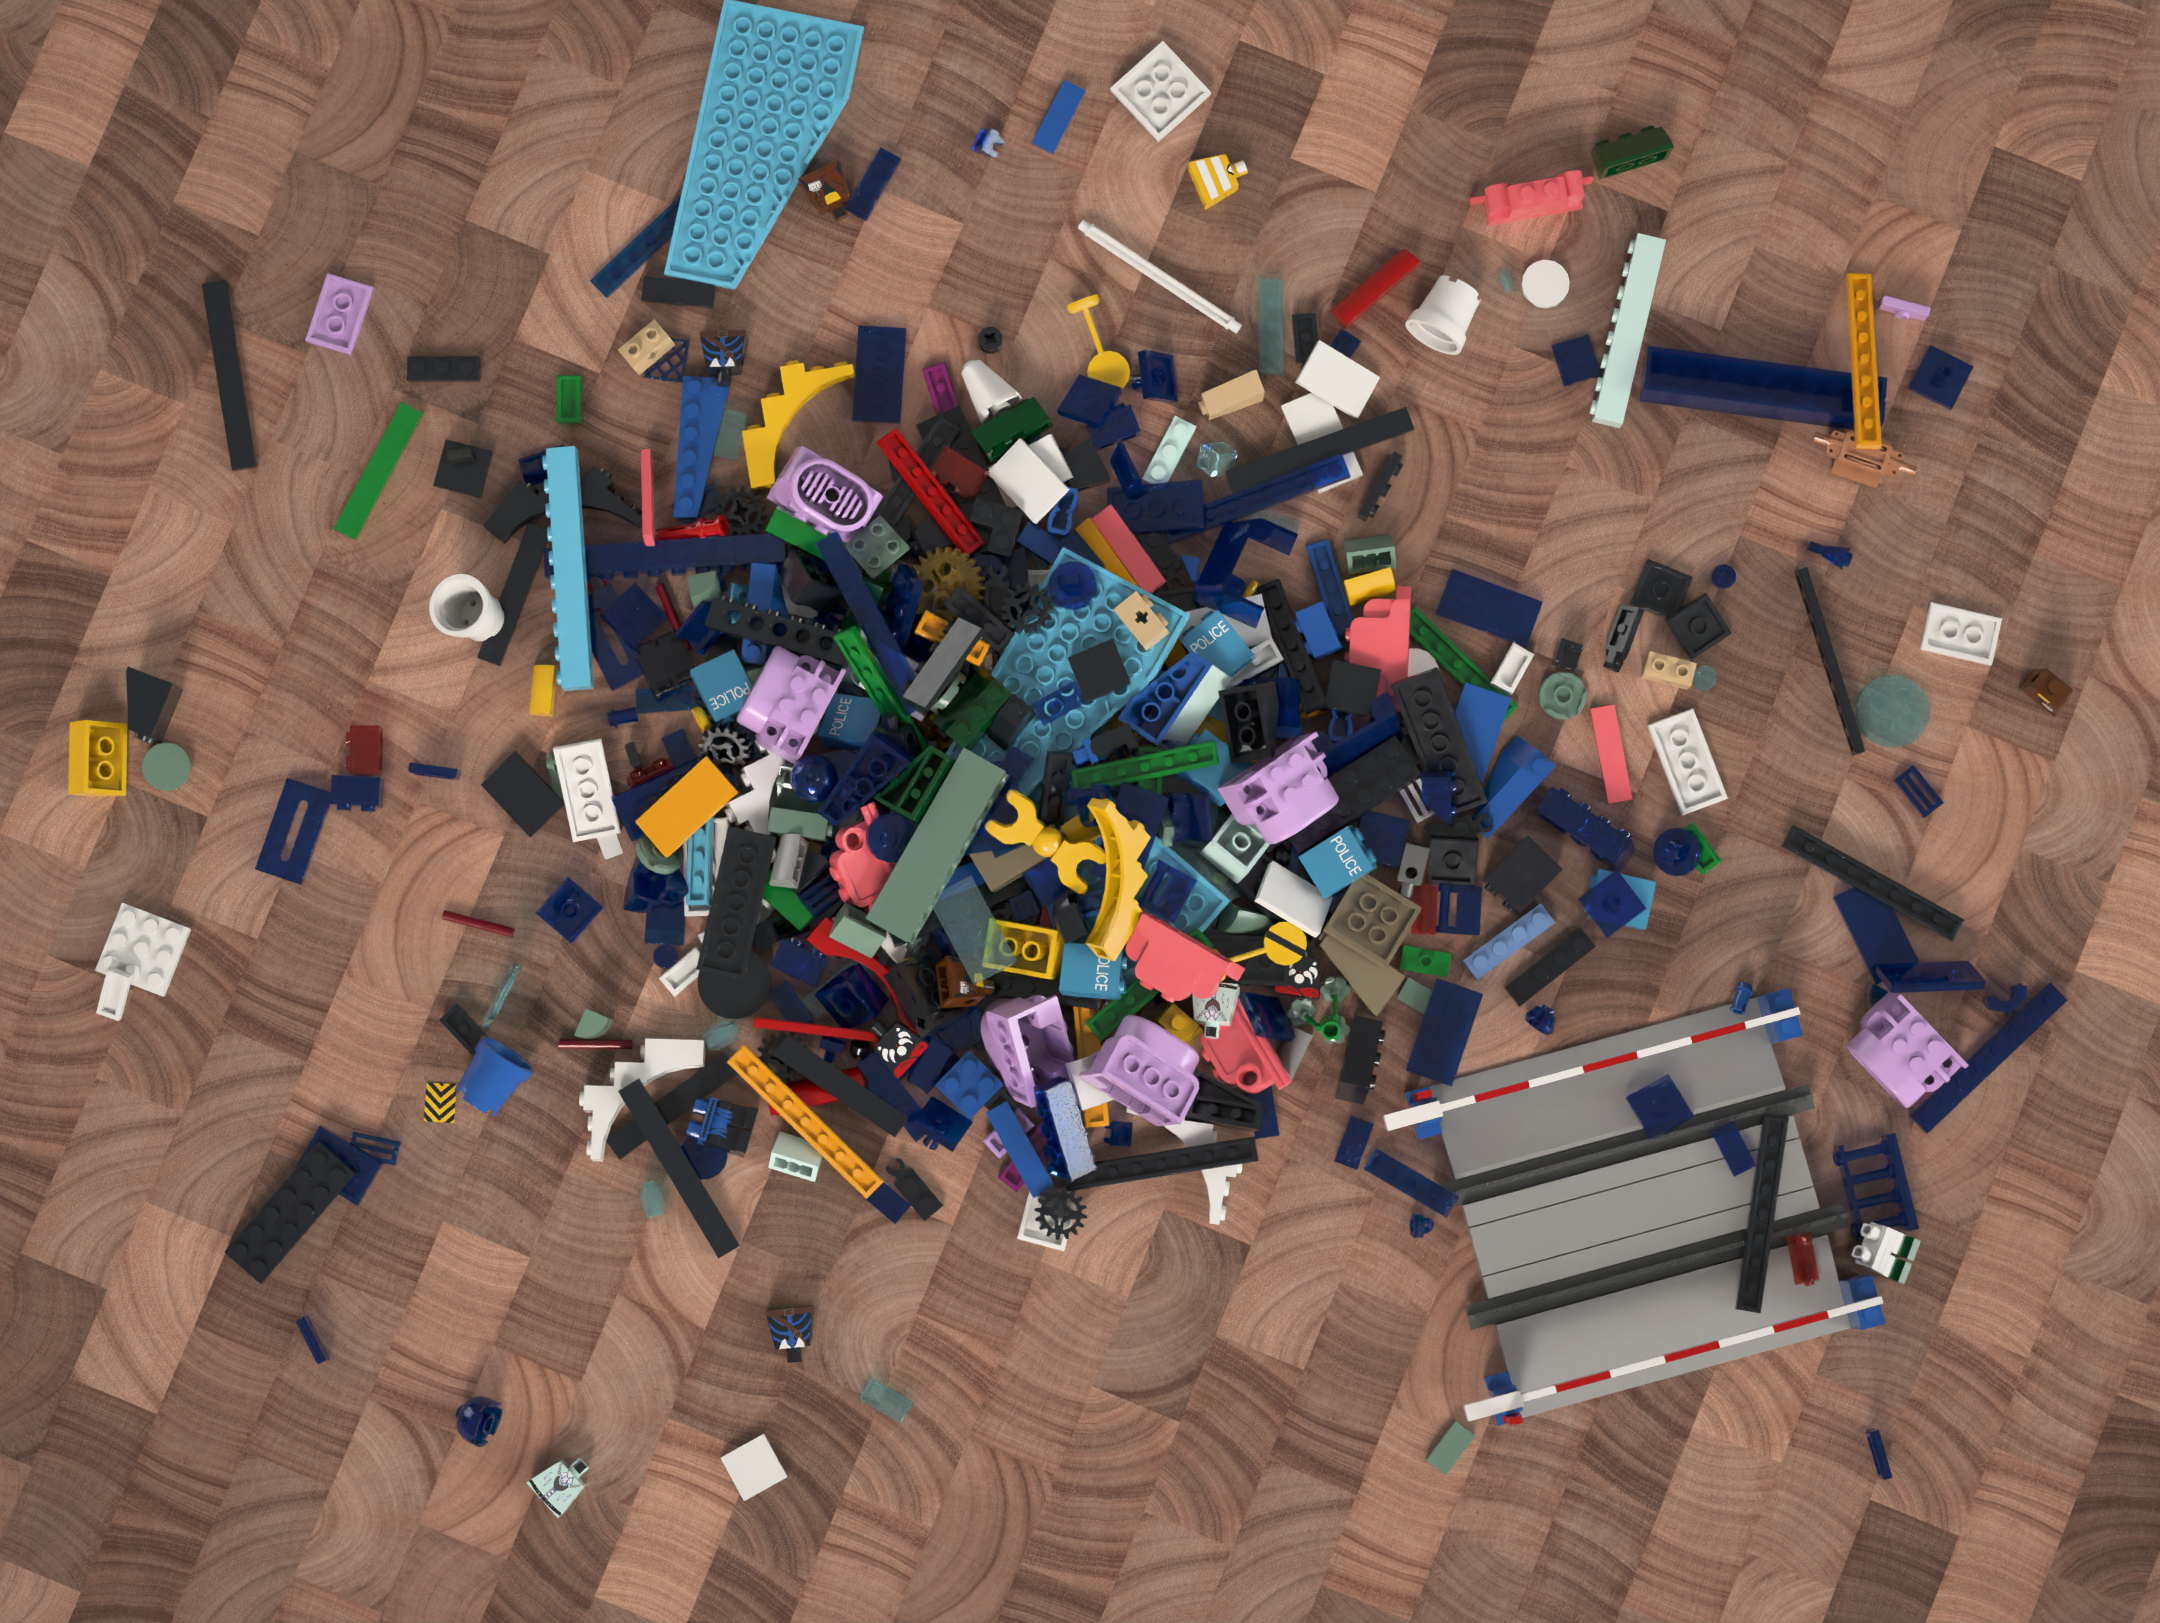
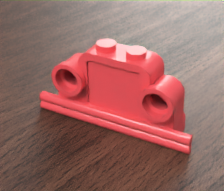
[1469,170,1593,226]
[1345,586,1411,712]
[829,801,898,914]
[1126,907,1245,1003]
[1200,994,1292,1094]

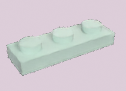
[1142,416,1197,491]

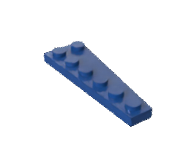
[673,376,730,520]

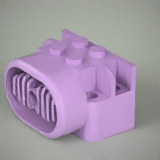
[766,446,883,544]
[737,646,846,764]
[1217,732,1339,844]
[1847,990,1969,1108]
[981,995,1074,1108]
[1079,1015,1199,1126]

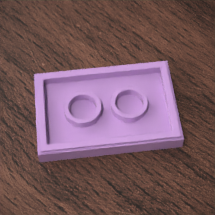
[305,273,374,356]

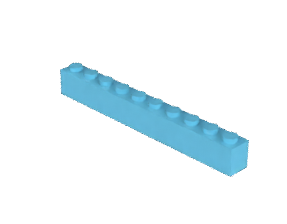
[542,446,594,691]

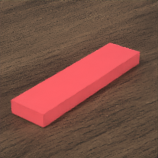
[641,449,655,546]
[1092,504,1167,593]
[1590,705,1632,804]

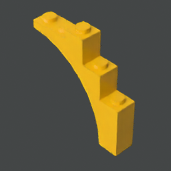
[742,361,855,491]
[1085,798,1151,961]

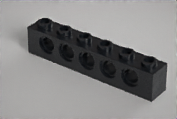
[705,596,849,669]

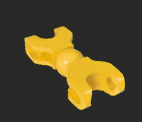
[985,789,1106,894]

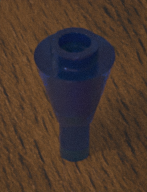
[1807,541,1853,570]

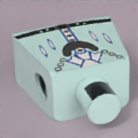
[1192,983,1240,1039]
[527,1458,589,1518]

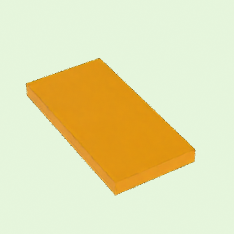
[635,756,739,858]

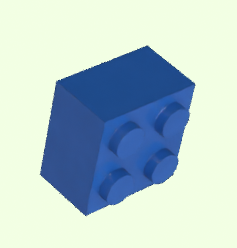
[1294,601,1346,660]
[935,1050,1004,1120]

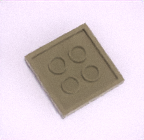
[1323,874,1422,969]

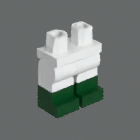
[1851,1222,1921,1285]

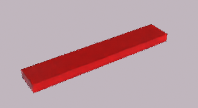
[876,428,985,557]
[753,1017,878,1042]

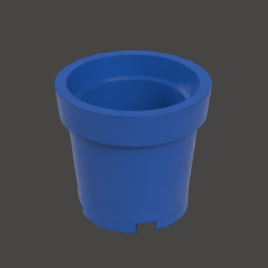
[455,1036,535,1116]

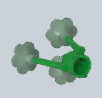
[1286,976,1351,1044]

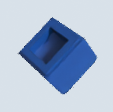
[1181,555,1200,584]

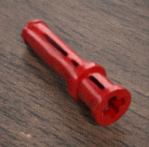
[656,515,729,544]

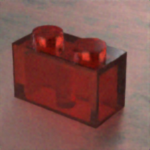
[931,446,990,498]
[345,725,383,776]

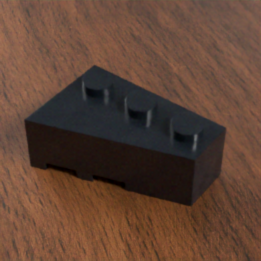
[1335,1015,1386,1105]
[1186,1069,1266,1134]

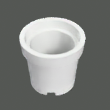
[1405,275,1481,355]
[429,574,504,641]

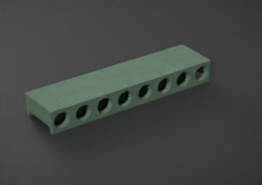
[865,748,1009,944]

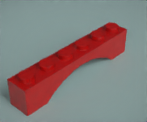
[805,916,918,1034]

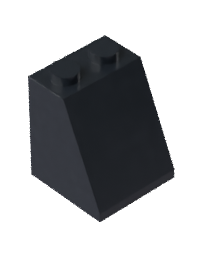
[126,667,183,745]
[1483,835,1563,914]

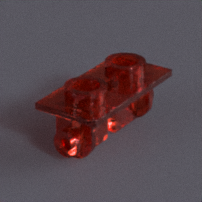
[626,758,678,796]
[1411,885,1438,935]
[1786,1232,1819,1286]

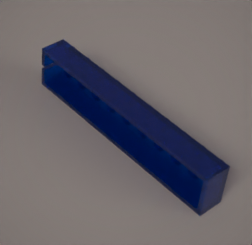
[1639,346,1887,430]

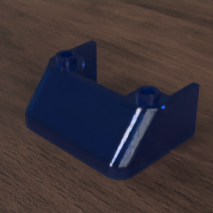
[1193,518,1298,629]

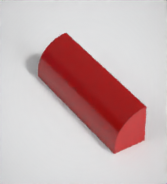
[1330,248,1420,329]
[768,1065,866,1116]

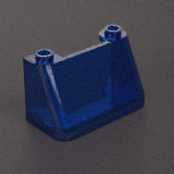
[1311,691,1404,778]

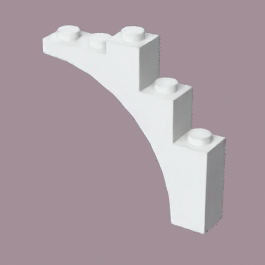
[725,724,819,863]
[579,1038,706,1162]
[1126,1108,1242,1225]

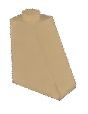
[1198,370,1265,420]

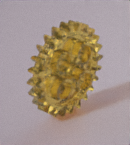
[907,547,986,623]

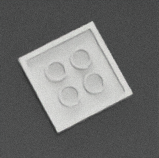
[1110,41,1211,142]
[95,903,191,997]

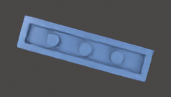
[1463,903,1555,980]

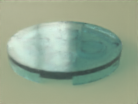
[1856,675,1930,748]
[480,961,522,1030]

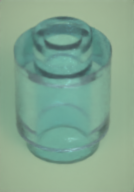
[702,1018,740,1051]
[638,1181,666,1218]

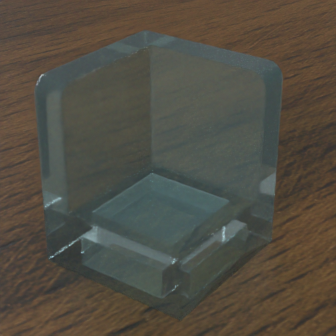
[1196,441,1238,477]

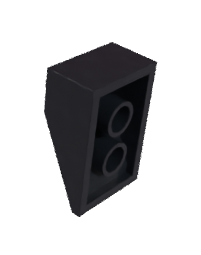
[1218,681,1279,763]

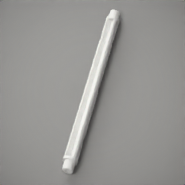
[1078,220,1242,334]

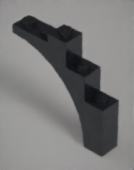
[483,466,642,544]

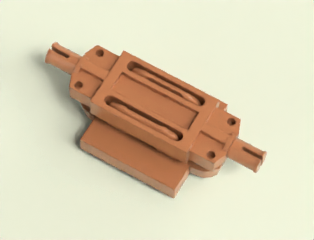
[1812,426,1917,488]

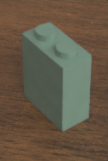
[768,807,839,844]

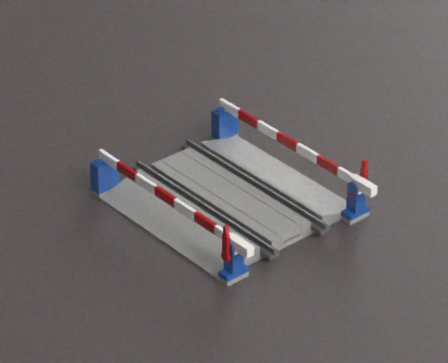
[1383,988,1886,1426]

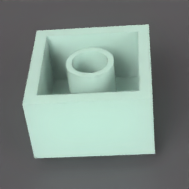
[1200,813,1270,884]

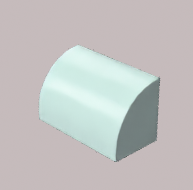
[768,1131,823,1182]

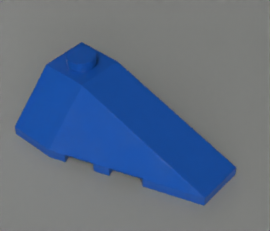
[741,562,789,664]
[1117,651,1212,746]
[1472,736,1556,839]

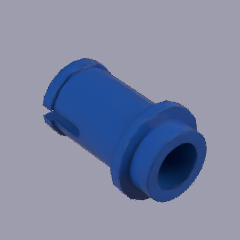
[1730,982,1754,1015]

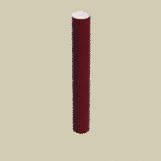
[655,583,692,652]
[442,910,515,938]
[559,1039,633,1049]

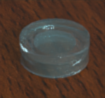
[1498,269,1515,294]
[1692,666,1717,691]

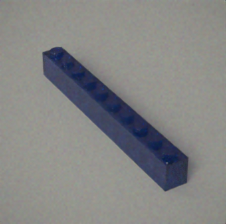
[543,534,787,582]

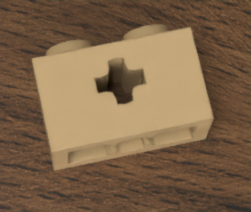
[618,319,676,375]
[1113,591,1169,651]
[1640,651,1697,690]

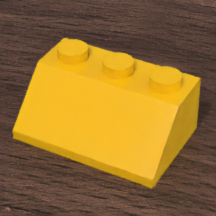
[68,720,128,796]

